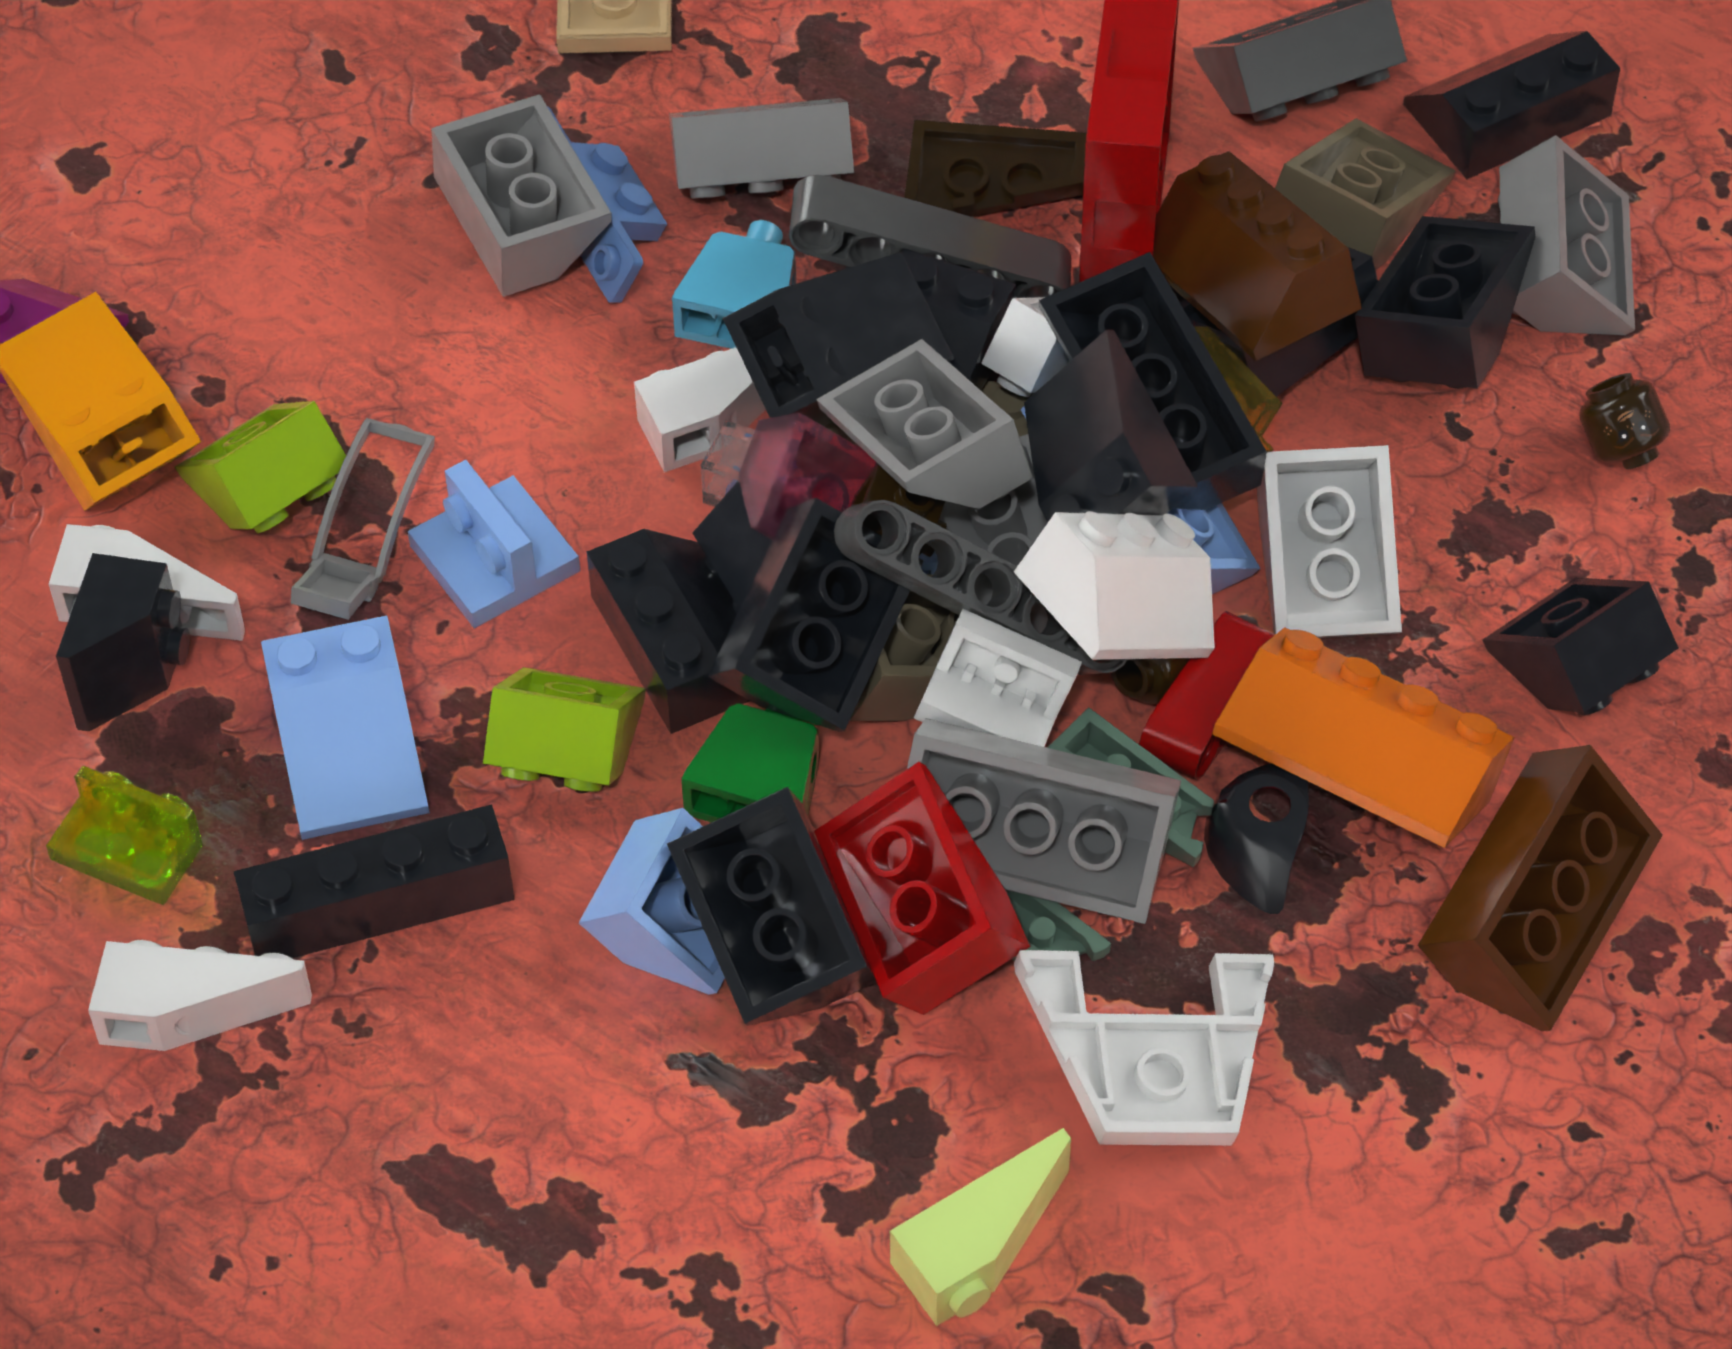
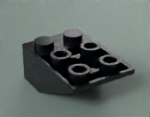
[723,252,954,444]

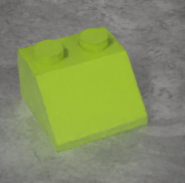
[175,401,346,533]
[483,667,646,792]

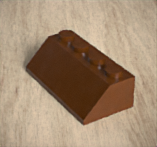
[1153,151,1362,361]
[1418,745,1663,1031]

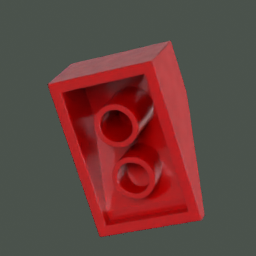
[814,762,1031,1015]

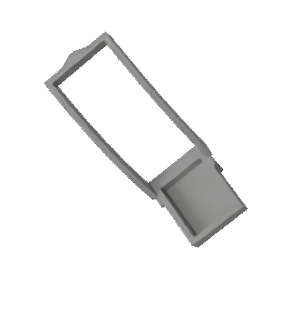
[291,418,435,620]

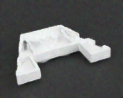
[1014,950,1274,1146]

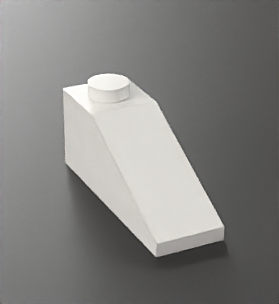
[981,297,1070,397]
[49,524,245,641]

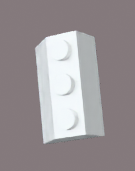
[1014,511,1215,660]

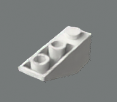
[634,347,766,472]
[88,940,312,1051]

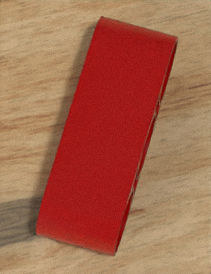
[1139,611,1275,780]

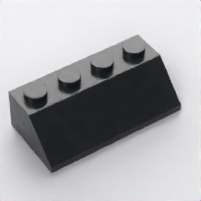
[1039,252,1267,510]

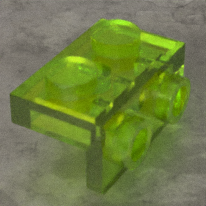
[46,766,203,906]

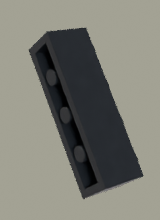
[233,804,515,958]

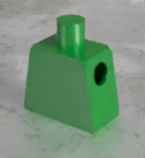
[681,703,819,823]

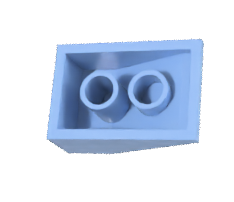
[261,615,429,840]

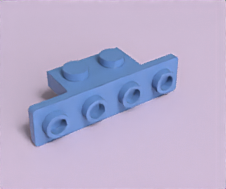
[547,106,667,303]

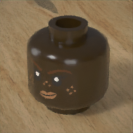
[1579,373,1670,469]

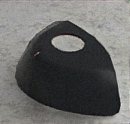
[1204,763,1309,914]

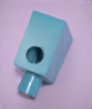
[672,220,796,349]

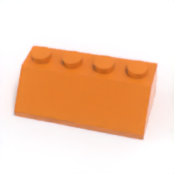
[1212,627,1515,848]

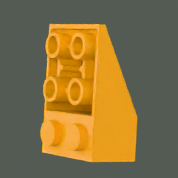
[0,292,201,511]

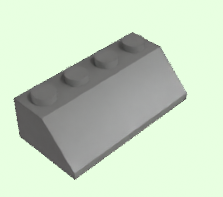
[907,718,1182,924]

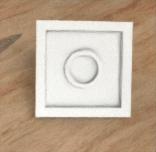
[914,609,1082,747]

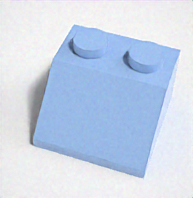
[579,808,725,995]

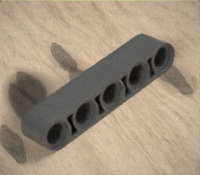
[789,175,1071,298]
[834,500,1128,675]

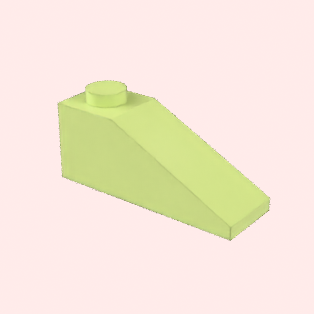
[890,1128,1071,1326]

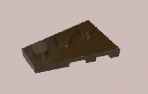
[904,120,1087,217]

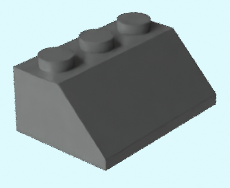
[1193,0,1407,121]

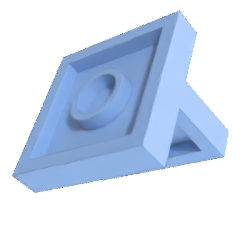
[408,460,580,628]

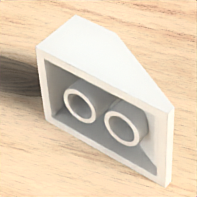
[1257,445,1402,638]

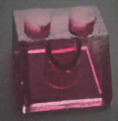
[738,413,878,540]

